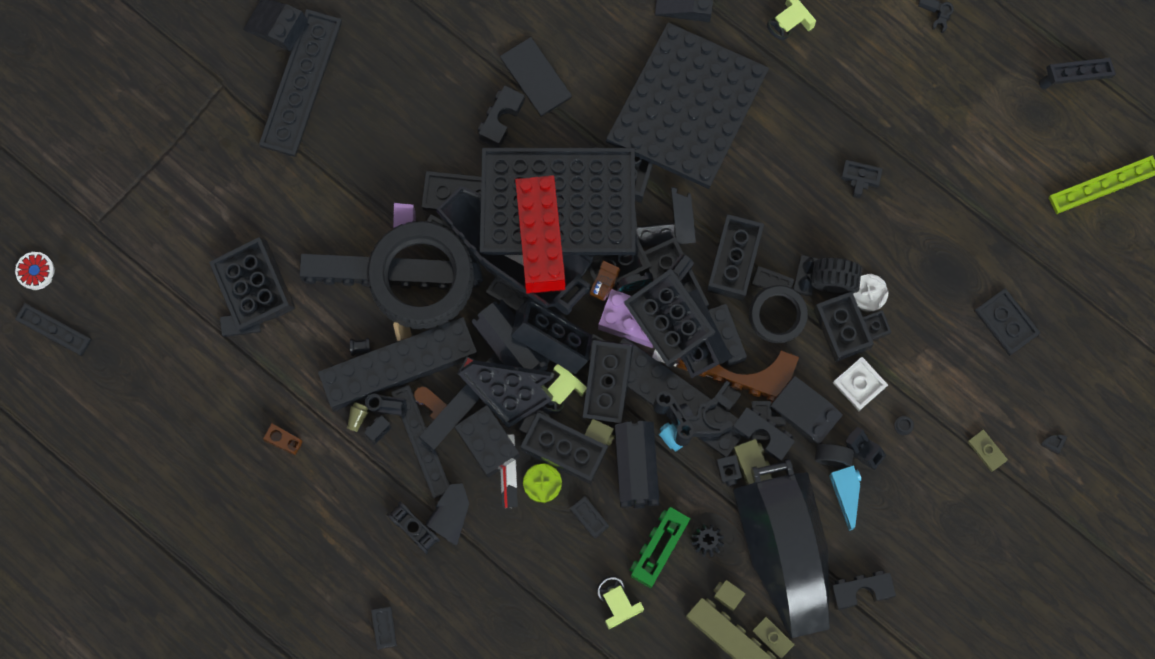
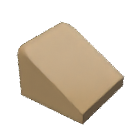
[393,322,412,342]

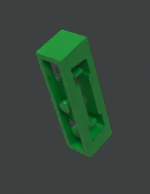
[630,507,691,588]

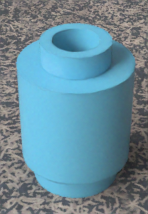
[659,422,684,452]

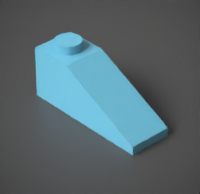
[829,466,861,531]

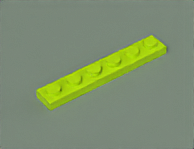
[1049,155,1155,214]

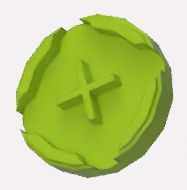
[523,464,562,503]

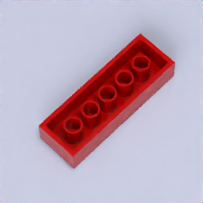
[515,176,565,293]

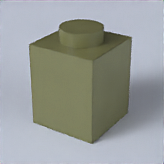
[585,419,615,446]
[714,580,745,612]

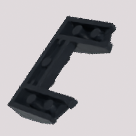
[635,187,696,246]

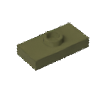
[968,429,1008,472]
[752,617,794,659]

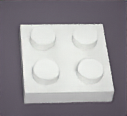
[833,357,888,411]

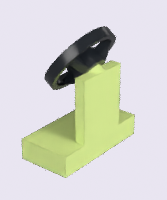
[767,0,816,40]
[541,364,587,414]
[597,576,644,629]

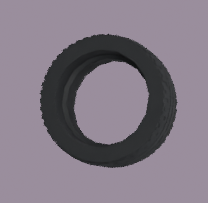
[749,285,808,343]

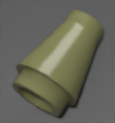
[347,402,369,432]

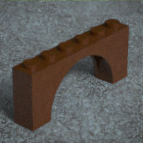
[676,351,799,403]

